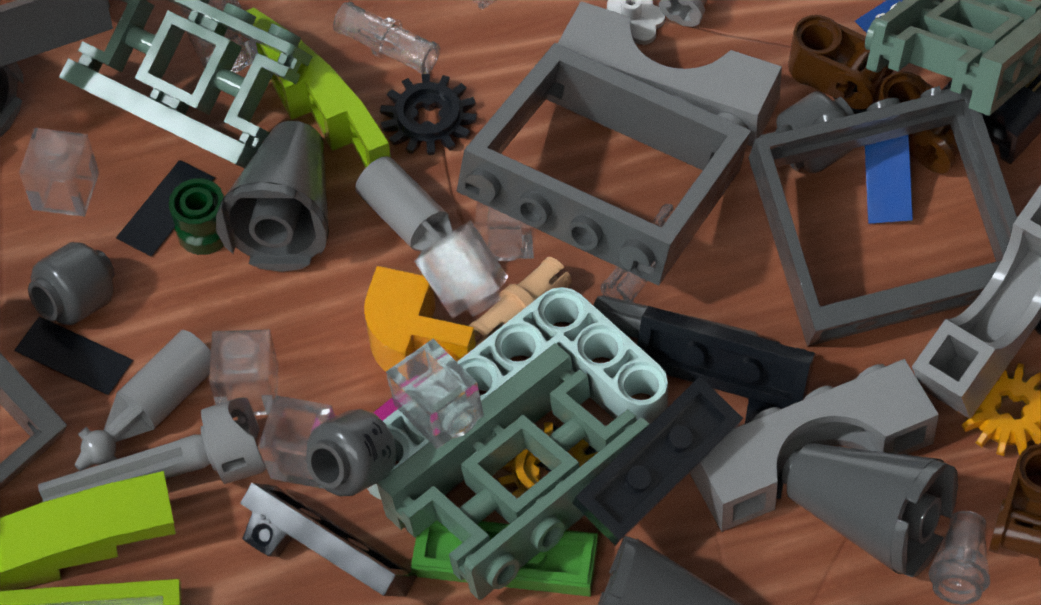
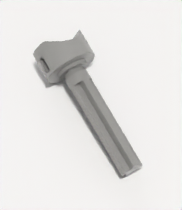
[38,397,266,502]

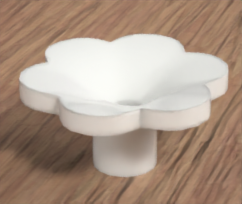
[607,0,665,45]

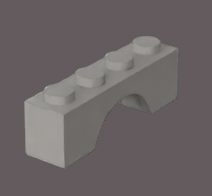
[557,1,782,147]
[912,185,1041,419]
[690,359,939,532]

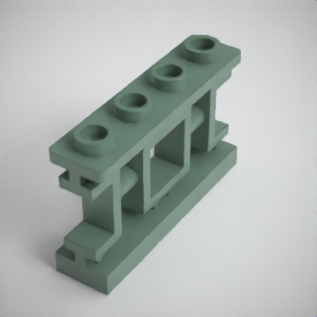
[59,0,312,168]
[865,0,1041,116]
[377,343,650,600]

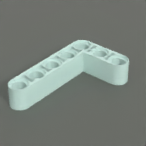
[367,287,668,500]

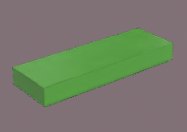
[411,520,598,597]

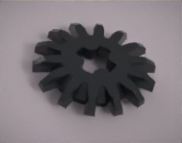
[380,74,477,155]

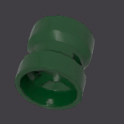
[169,178,224,255]

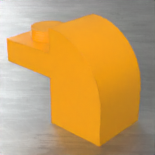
[364,266,476,383]

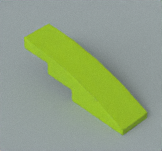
[246,8,391,168]
[0,471,176,591]

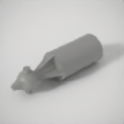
[355,157,483,284]
[75,330,218,471]

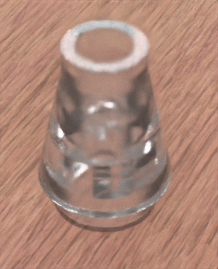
[928,511,990,605]

